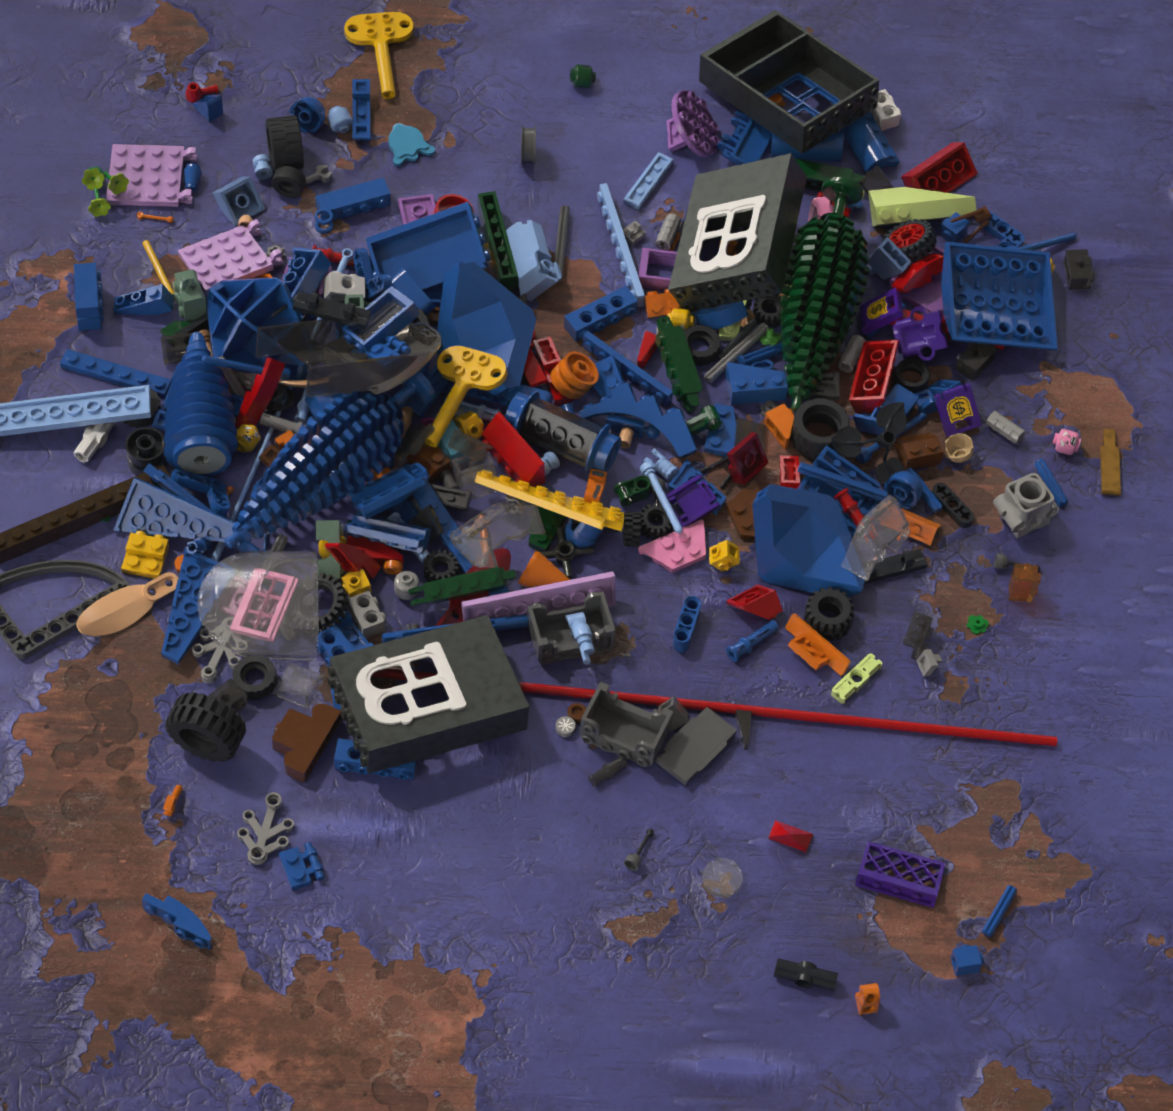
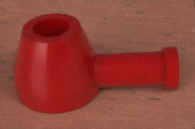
[185,82,219,103]

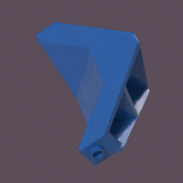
[437,261,536,396]
[206,277,319,380]
[752,484,867,598]

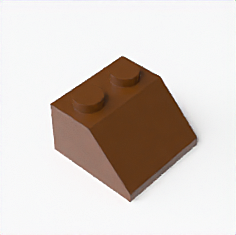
[894,432,944,470]
[398,438,451,484]

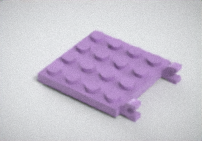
[106,144,197,207]
[177,219,284,296]

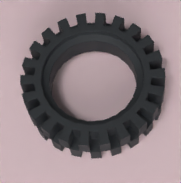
[287,573,349,634]

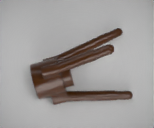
[951,206,992,244]

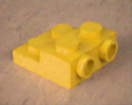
[121,531,169,579]

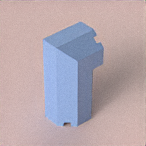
[506,220,562,301]

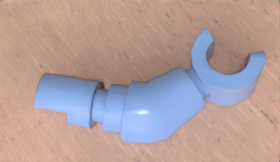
[565,612,595,665]

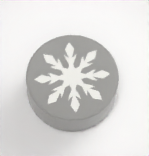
[555,716,575,737]

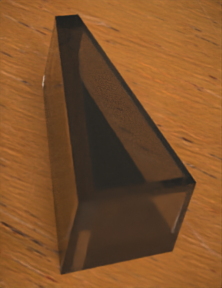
[735,710,752,750]

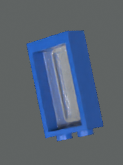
[342,286,420,354]

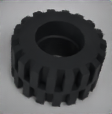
[804,587,854,641]

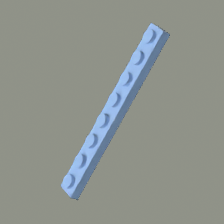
[597,183,645,307]

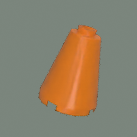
[518,551,570,588]

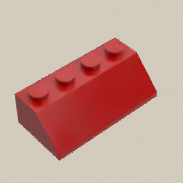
[901,142,978,193]
[849,340,899,414]
[481,412,545,488]

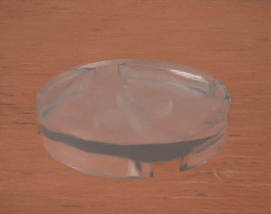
[702,858,743,897]

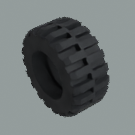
[165,692,246,762]

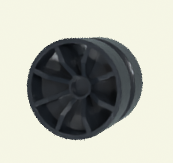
[125,427,168,476]

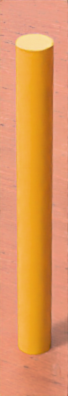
[142,240,174,295]

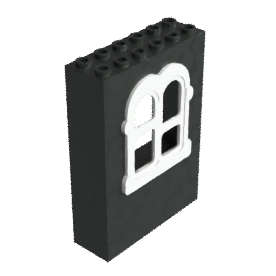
[668,153,807,311]
[327,615,529,774]

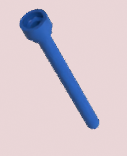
[1004,233,1077,251]
[201,355,290,380]
[856,412,927,464]

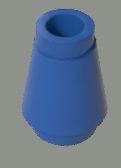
[184,164,202,192]

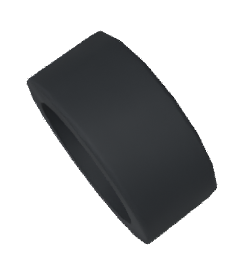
[893,359,930,393]

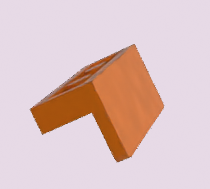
[878,503,941,545]

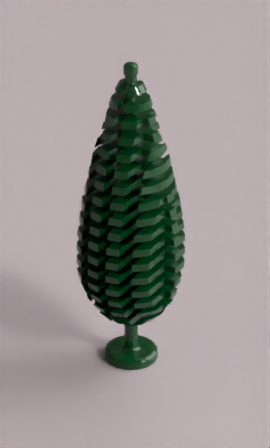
[780,177,870,412]

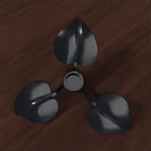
[831,402,907,486]

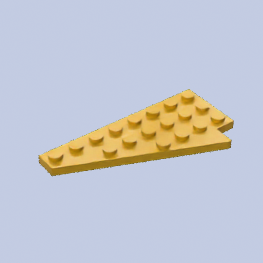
[475,470,624,531]

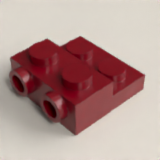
[727,432,769,485]

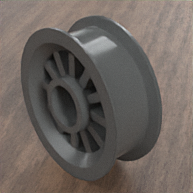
[521,125,536,165]

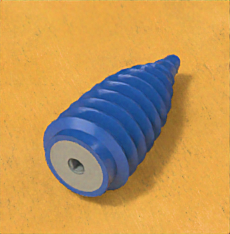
[164,332,238,476]

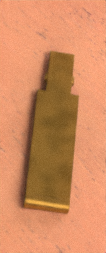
[1100,429,1121,496]

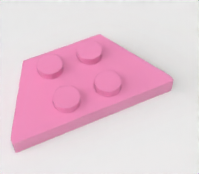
[638,519,706,573]

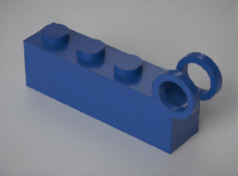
[315,177,391,234]

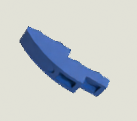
[142,893,213,950]

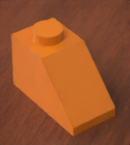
[764,404,794,450]

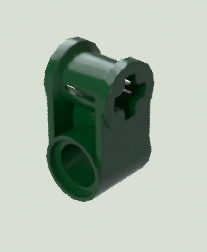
[613,476,651,506]

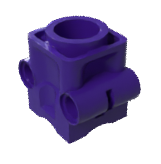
[893,306,949,360]

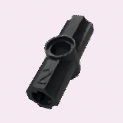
[773,958,838,991]

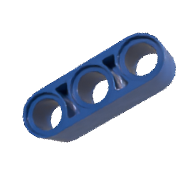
[391,269,436,315]
[672,596,701,652]

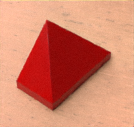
[768,820,813,852]

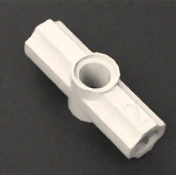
[74,422,116,463]

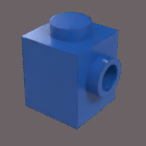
[940,212,970,243]
[950,945,984,976]

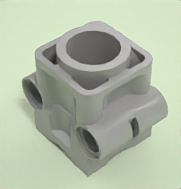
[993,473,1060,539]

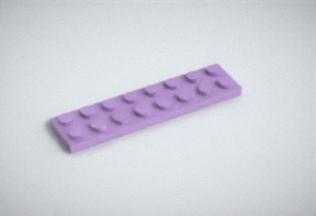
[462,571,616,621]

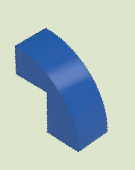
[694,301,748,330]

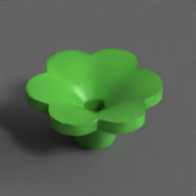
[760,328,781,345]

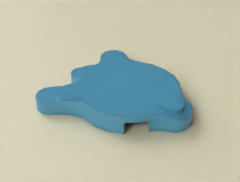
[388,123,435,167]

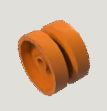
[550,351,599,400]

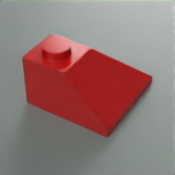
[726,584,783,620]

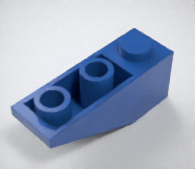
[113,284,174,315]

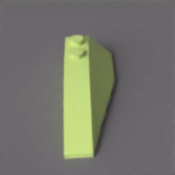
[868,187,977,227]

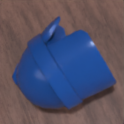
[565,518,606,548]

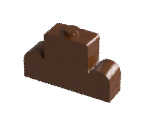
[272,703,342,783]

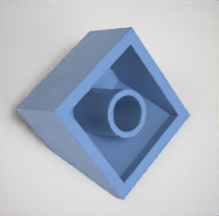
[212,176,265,225]

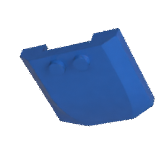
[797,445,880,537]
[348,463,430,520]

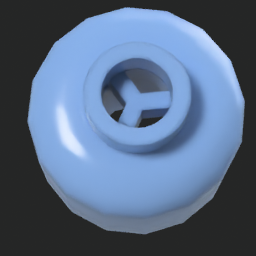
[327,106,353,133]

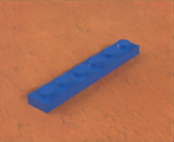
[582,331,673,407]
[60,349,171,398]
[412,481,479,574]

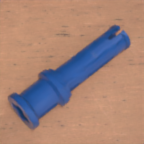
[726,620,779,662]

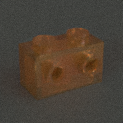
[1009,563,1041,602]

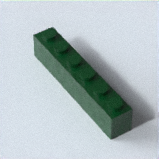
[477,191,518,291]

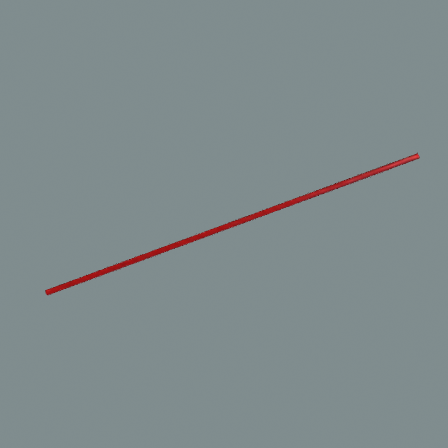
[372,668,1057,747]

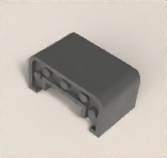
[527,591,615,664]
[580,682,673,767]

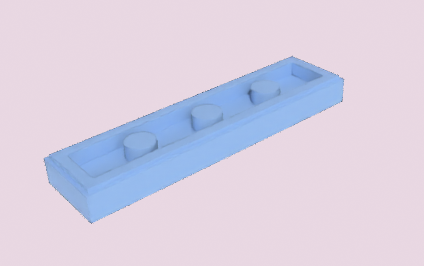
[623,152,674,211]

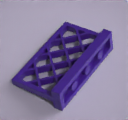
[855,841,946,908]

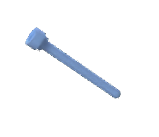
[640,461,683,534]

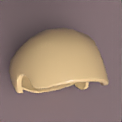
[945,433,974,463]

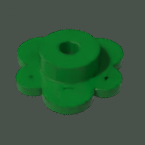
[967,615,989,634]

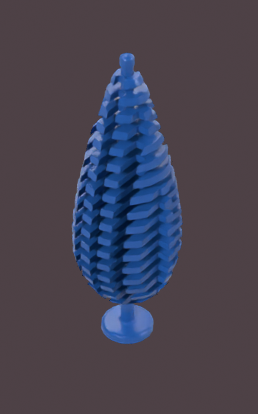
[224,364,435,548]

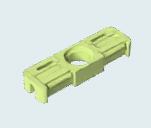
[831,653,882,704]

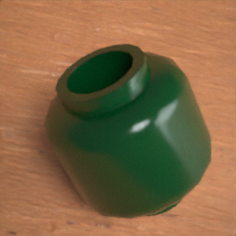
[570,64,596,88]

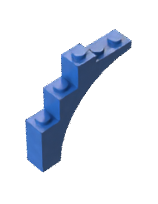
[579,381,699,459]

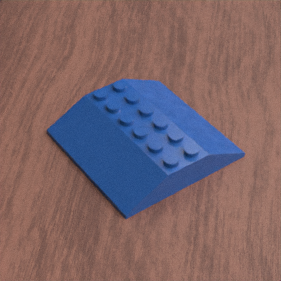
[941,242,1058,351]

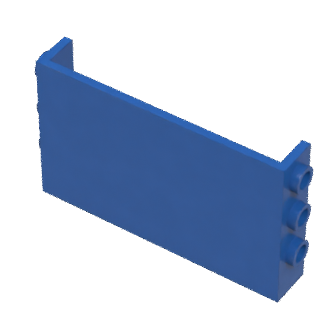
[365,202,491,291]

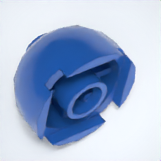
[289,97,326,133]
[884,471,923,510]

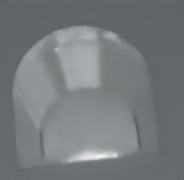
[197,551,319,660]

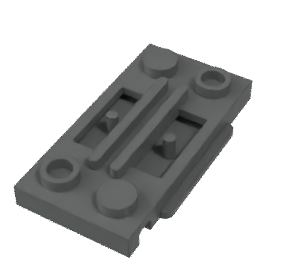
[655,707,737,786]

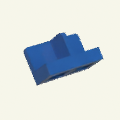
[853,407,884,435]

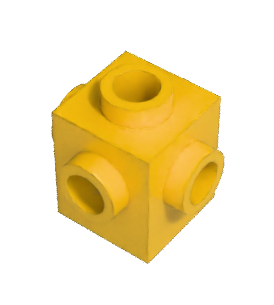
[454,411,484,442]
[709,540,740,572]
[341,569,372,598]

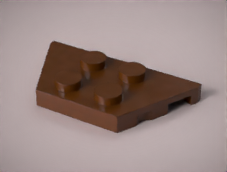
[726,480,760,540]

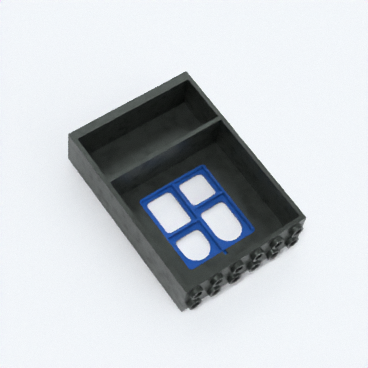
[699,10,880,154]

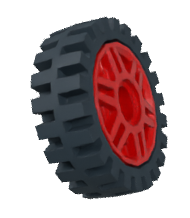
[882,219,937,263]

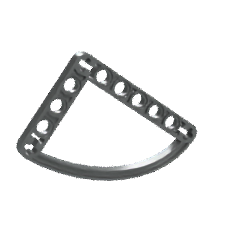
[0,560,130,659]

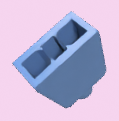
[868,237,911,279]

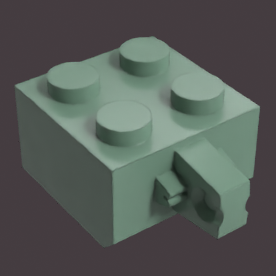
[172,269,207,322]

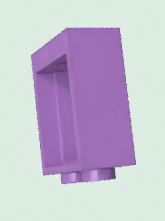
[638,248,677,291]

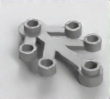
[192,617,248,684]
[237,792,294,865]

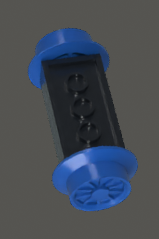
[505,391,621,473]

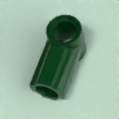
[687,405,722,435]

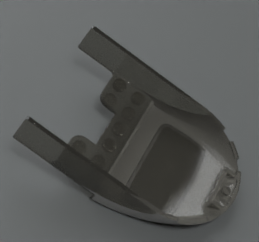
[256,315,441,397]

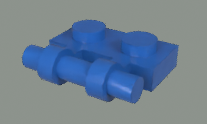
[365,335,411,371]
[278,842,325,891]

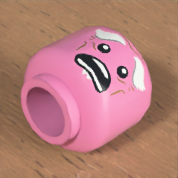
[1052,429,1081,455]

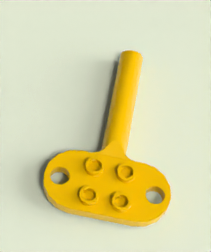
[344,12,413,99]
[424,346,508,447]

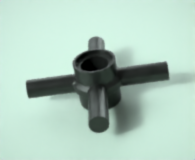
[540,527,594,579]

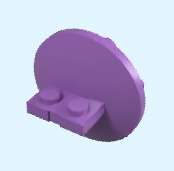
[666,90,720,157]

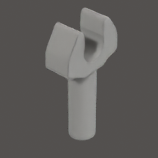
[305,165,332,185]

